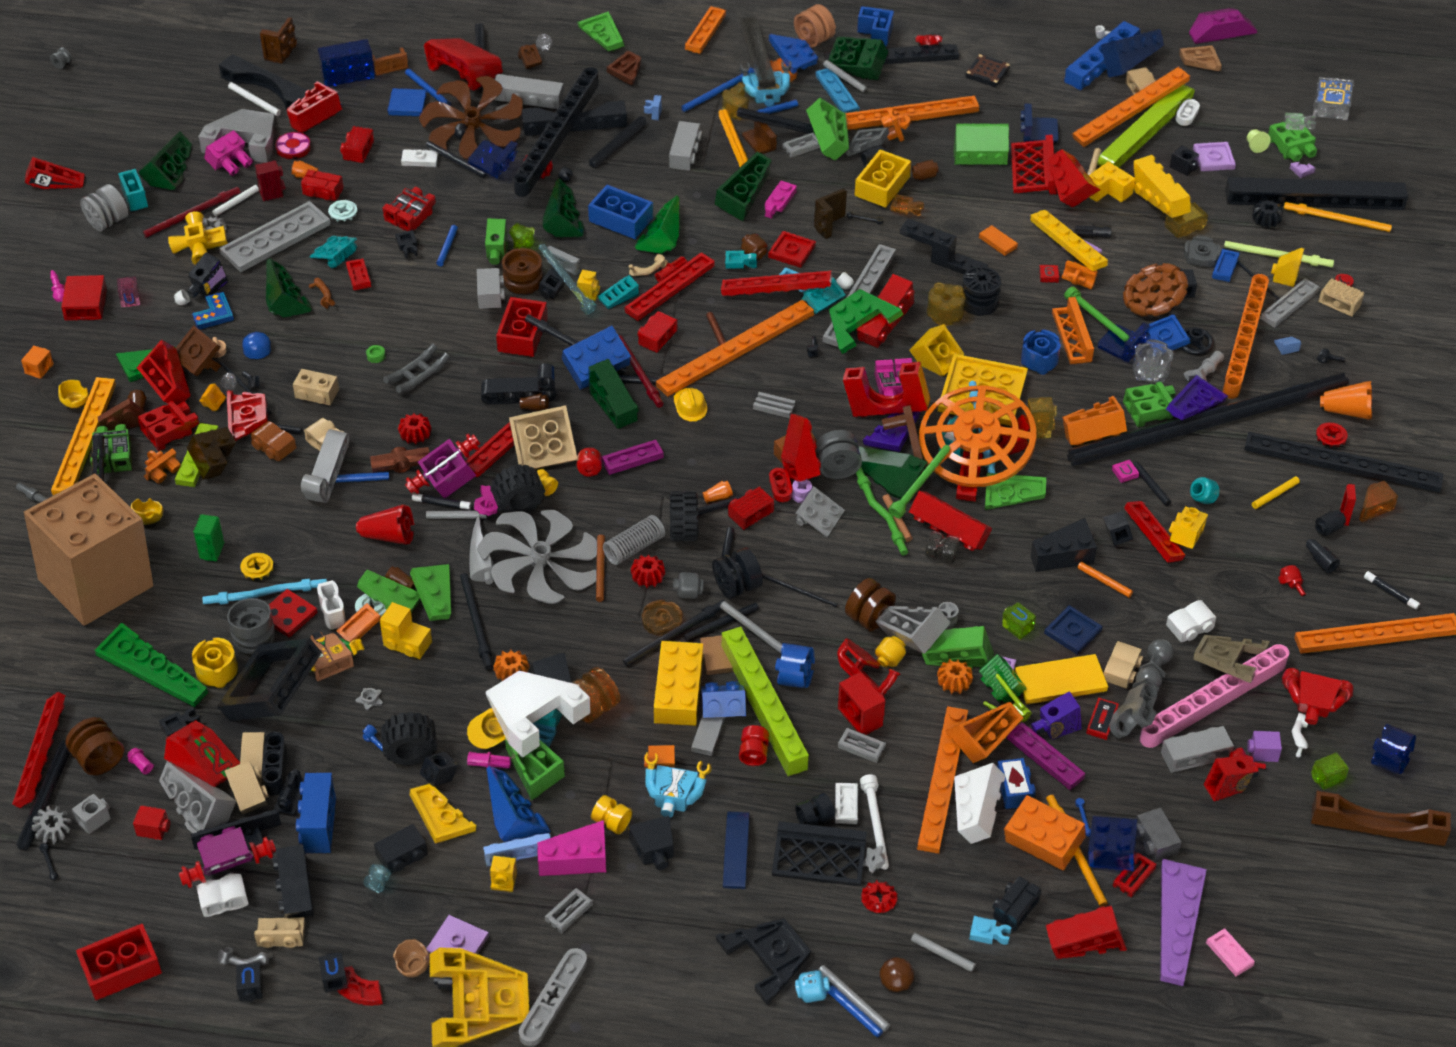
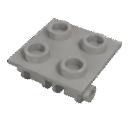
[795,486,845,537]

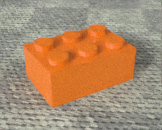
[1004,795,1086,871]

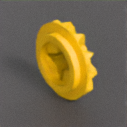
[240,553,273,580]

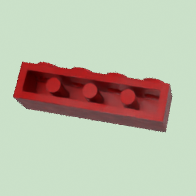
[909,491,993,551]

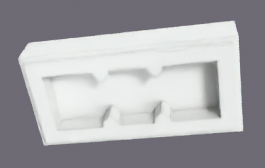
[401,149,439,167]
[835,783,858,824]

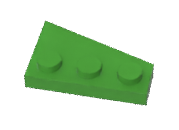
[577,12,624,52]
[985,473,1046,510]
[410,564,451,621]
[357,570,421,613]

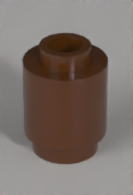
[911,160,939,181]

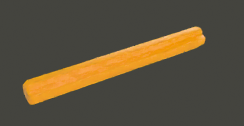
[719,109,748,167]

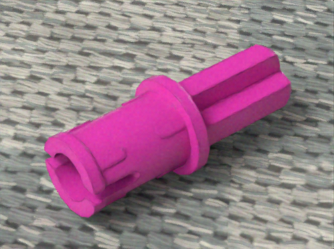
[467,752,511,769]

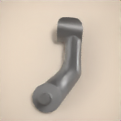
[218,947,274,966]

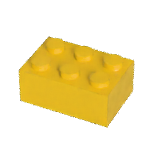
[855,150,911,207]

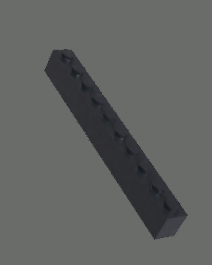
[1225,177,1408,210]

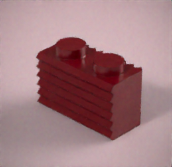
[255,160,286,202]

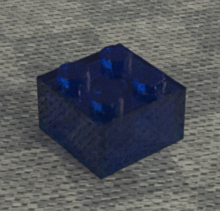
[1088,816,1138,871]

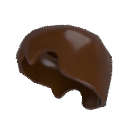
[879,957,915,992]

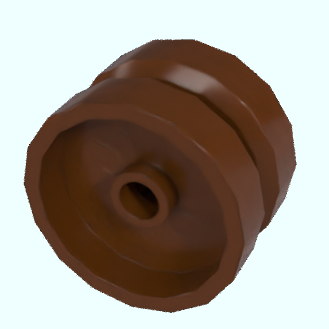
[502,248,543,294]
[845,578,896,631]

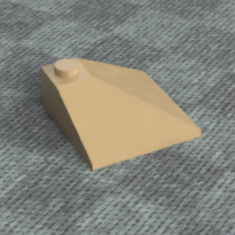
[509,405,577,469]

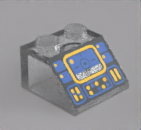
[1313,77,1354,120]

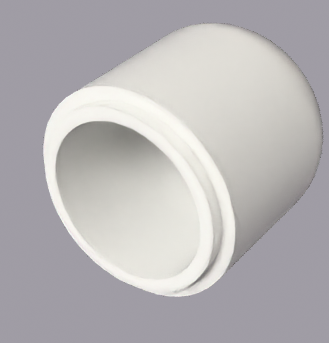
[836,272,854,290]

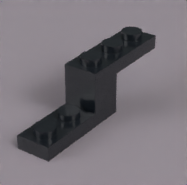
[900,218,988,275]

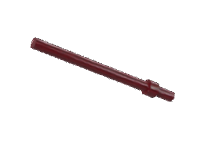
[143,187,240,238]
[619,335,664,408]

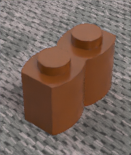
[251,421,296,461]

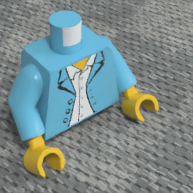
[645,753,712,818]

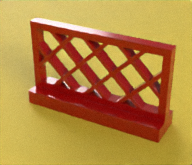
[1011,135,1057,195]

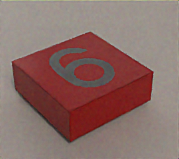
[1039,265,1059,282]

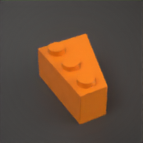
[1062,396,1127,445]

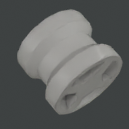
[938,602,958,628]

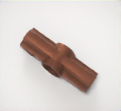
[370,447,430,473]

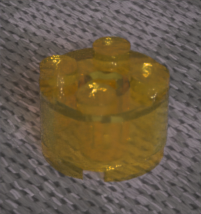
[927,282,965,326]

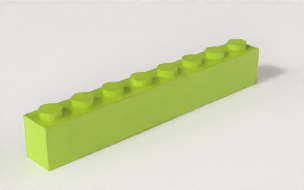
[721,627,809,776]

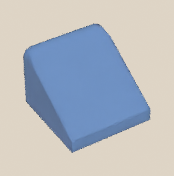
[1274,337,1301,355]

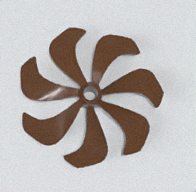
[419,76,523,162]

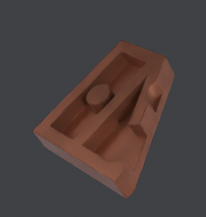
[607,51,641,85]
[98,398,146,431]

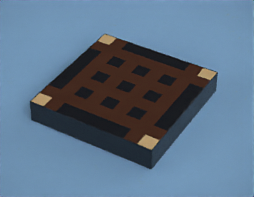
[965,54,1010,88]

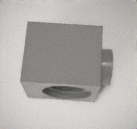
[72,794,110,834]

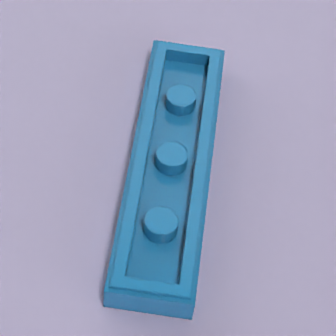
[816,68,860,113]

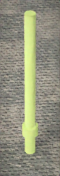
[1224,241,1334,267]

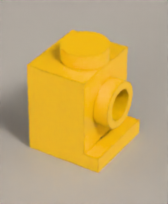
[577,270,601,301]
[490,856,517,892]

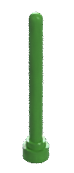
[1064,287,1130,342]
[888,445,950,519]

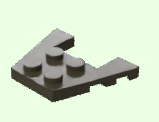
[1193,635,1270,683]

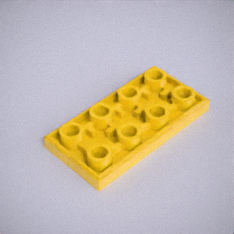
[1015,654,1108,705]

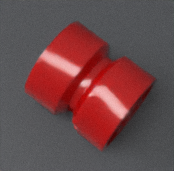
[739,725,769,766]

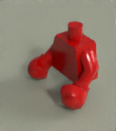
[1282,668,1354,725]

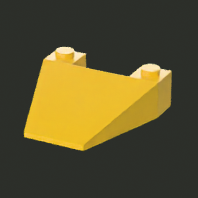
[430,947,529,1047]

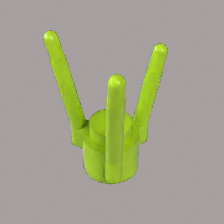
[983,674,1032,724]

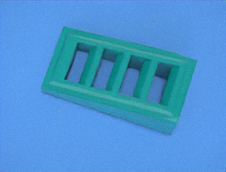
[598,275,639,309]

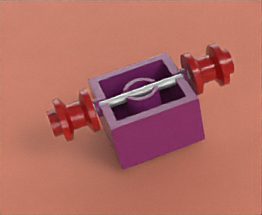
[405,433,481,498]
[179,827,276,888]

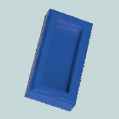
[1212,249,1240,282]

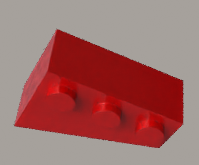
[1048,149,1101,208]
[137,340,190,405]
[1046,906,1127,959]

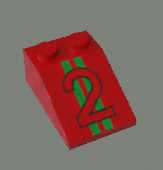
[164,720,240,787]

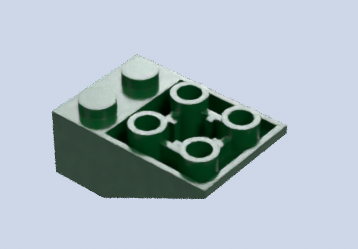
[828,37,889,80]

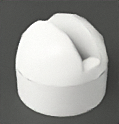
[174,289,190,306]

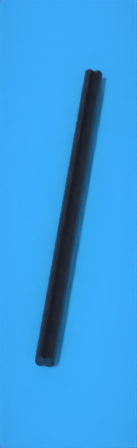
[1067,372,1349,466]

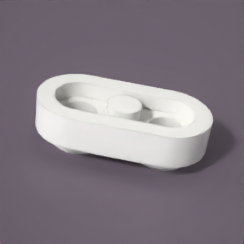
[1176,99,1200,126]

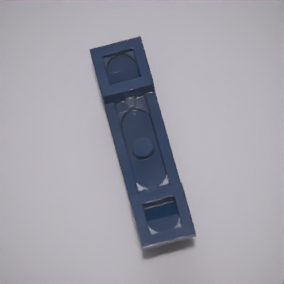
[723,811,749,889]

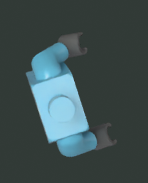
[739,60,791,107]

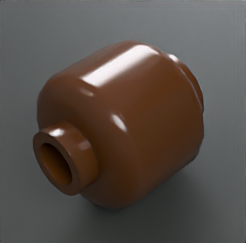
[741,233,768,260]

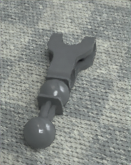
[1109,639,1173,739]

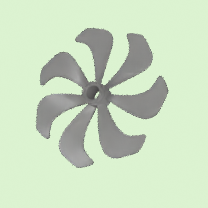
[477,510,597,604]

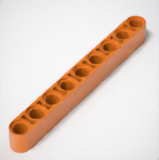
[1223,274,1269,399]

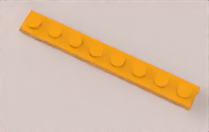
[51,377,116,495]

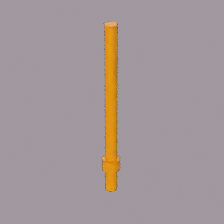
[1284,202,1392,232]
[1046,795,1108,907]

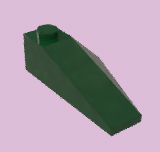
[138,131,192,190]
[542,178,584,237]
[266,258,312,318]
[859,446,928,503]

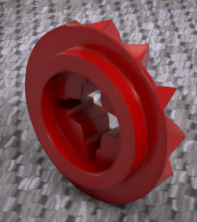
[915,35,942,45]
[1316,422,1348,448]
[861,880,897,913]

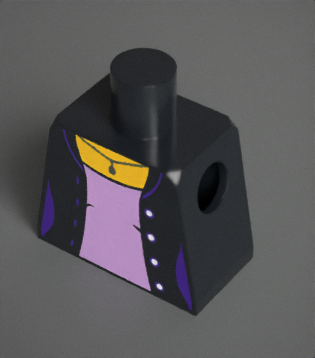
[187,252,229,298]

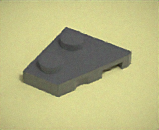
[845,128,890,156]

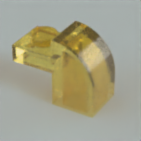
[722,82,748,121]

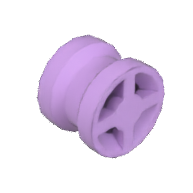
[792,479,812,503]

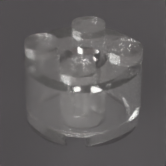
[1132,340,1173,383]

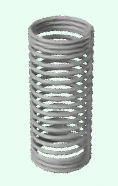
[603,515,665,565]

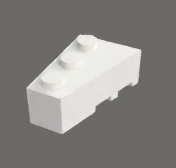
[955,763,1005,844]

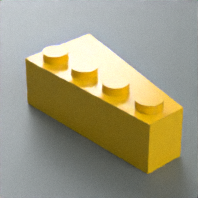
[1134,155,1191,218]

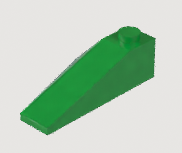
[635,196,679,254]

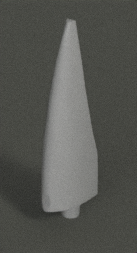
[469,516,494,584]

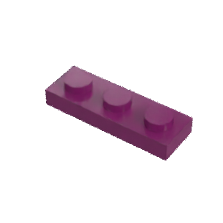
[602,440,664,475]

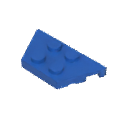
[768,34,818,74]

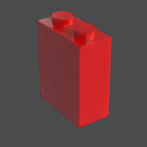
[61,275,107,320]

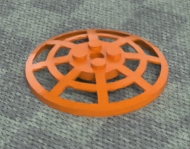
[919,385,1037,487]

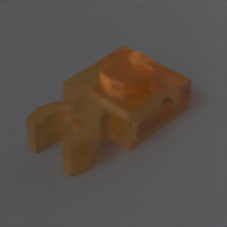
[891,194,924,216]

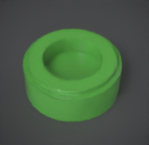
[366,345,386,363]

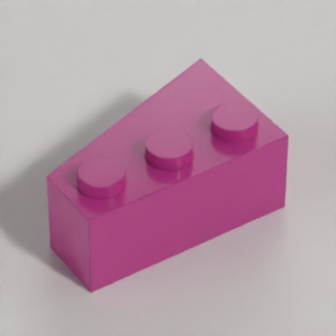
[537,820,606,876]

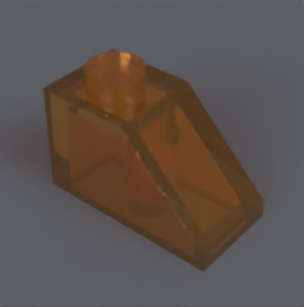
[1359,481,1398,522]

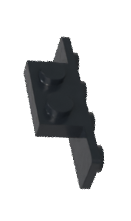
[190,809,281,852]

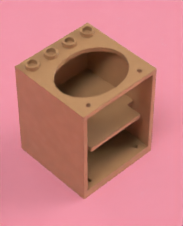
[24,474,153,626]

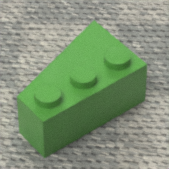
[922,626,994,669]
[505,737,565,801]

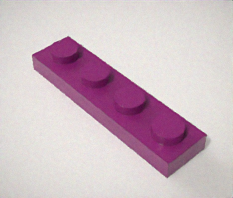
[1006,722,1086,790]

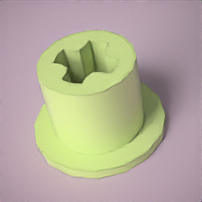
[1247,129,1270,153]

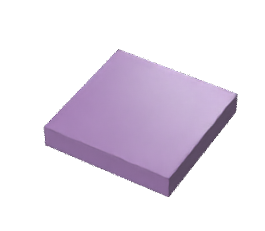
[1193,142,1236,171]

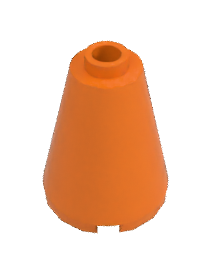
[1320,381,1372,419]

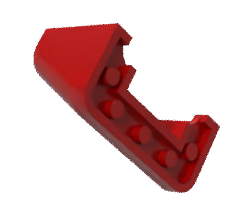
[424,38,503,91]

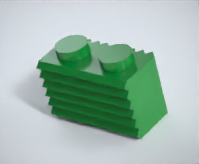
[193,514,225,561]
[979,654,1027,703]

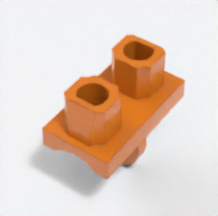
[880,108,911,142]
[1062,260,1098,289]
[144,448,181,484]

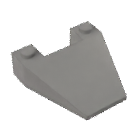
[198,109,275,163]

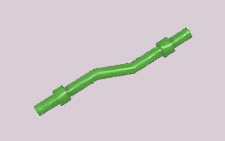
[856,467,908,556]

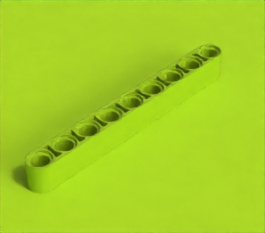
[1097,85,1195,168]

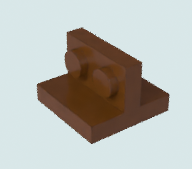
[176,325,221,376]

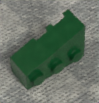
[588,359,639,429]

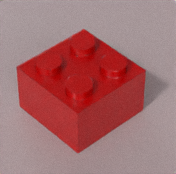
[838,672,886,735]

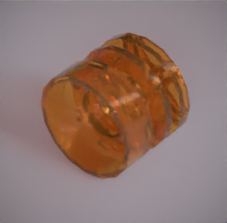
[571,667,621,723]

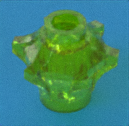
[508,222,535,249]

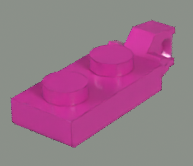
[765,181,797,218]

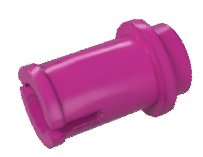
[127,748,154,775]

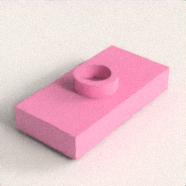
[1206,929,1255,976]

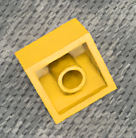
[909,324,964,376]

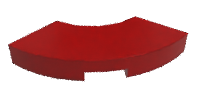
[337,966,383,1006]

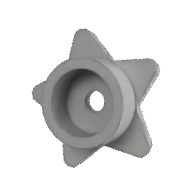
[355,688,383,711]
[863,846,885,873]

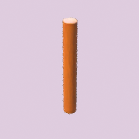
[1077,562,1133,598]

